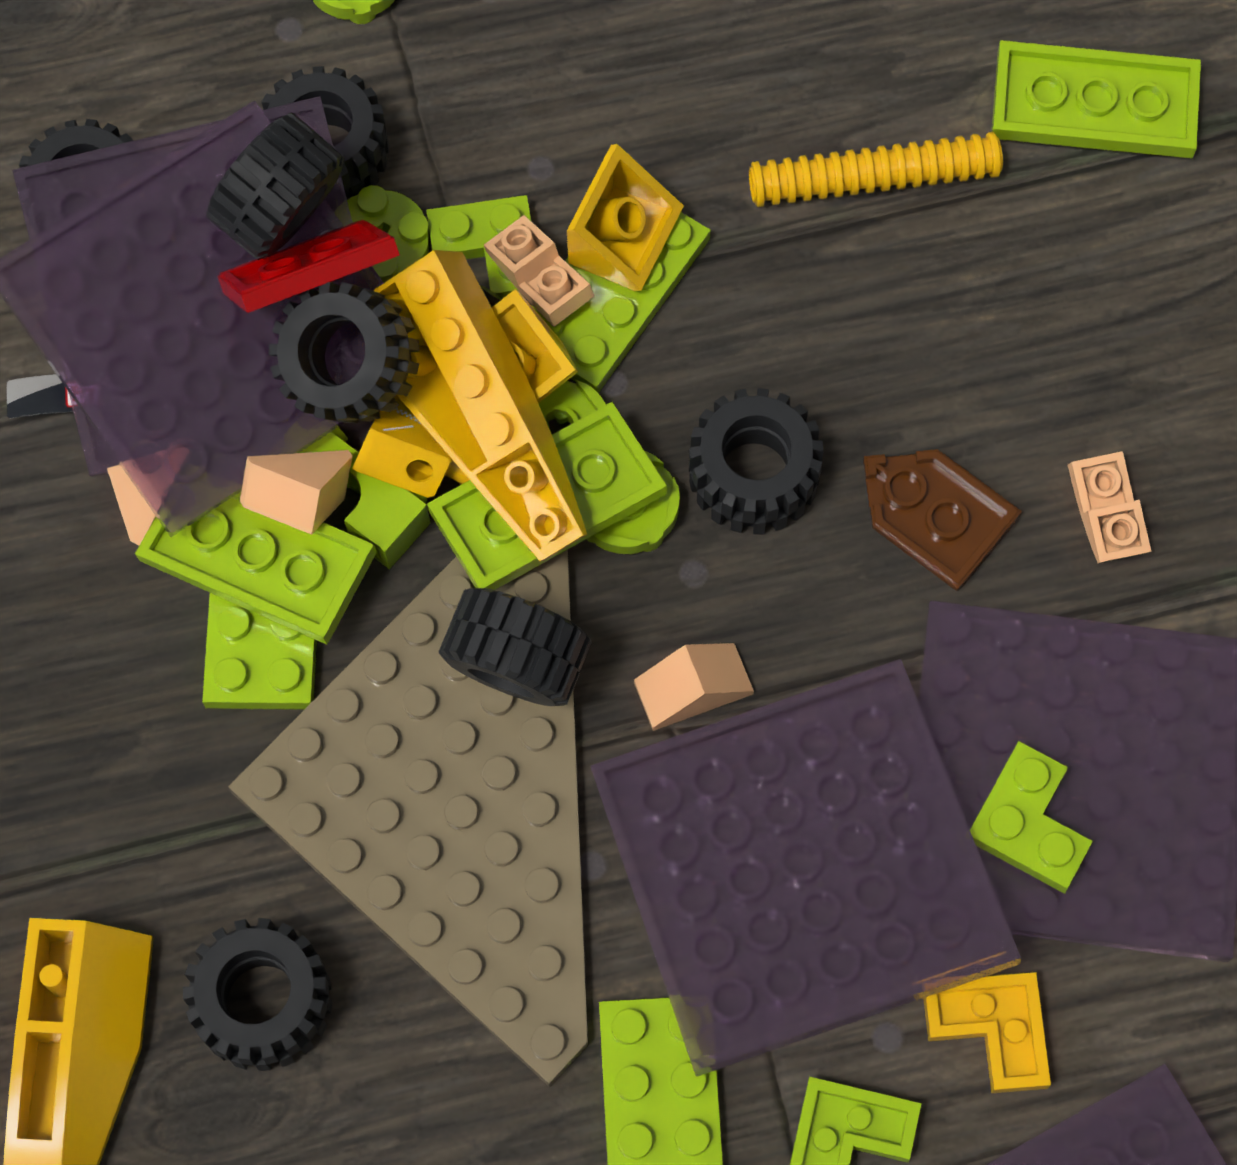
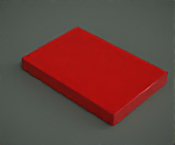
[217,219,400,313]

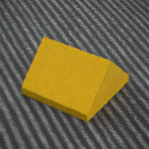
[567,144,684,291]
[492,289,578,403]

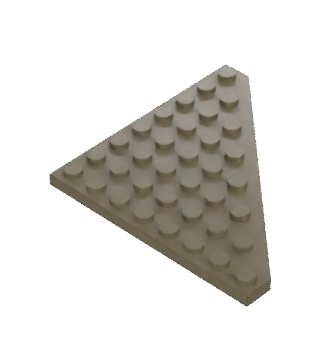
[228,550,588,1087]

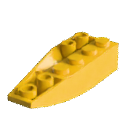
[373,250,588,561]
[3,918,154,1165]

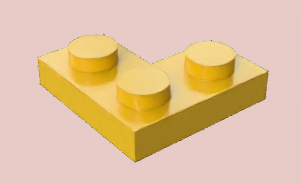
[922,972,1051,1093]

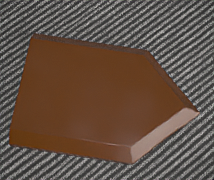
[863,449,1022,591]

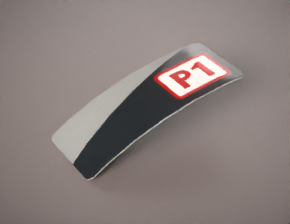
[7,373,106,419]

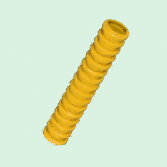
[749,132,1003,207]

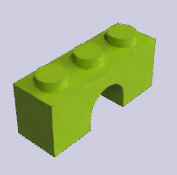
[266,413,430,569]

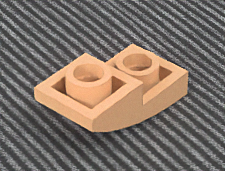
[484,215,594,327]
[1068,451,1152,563]

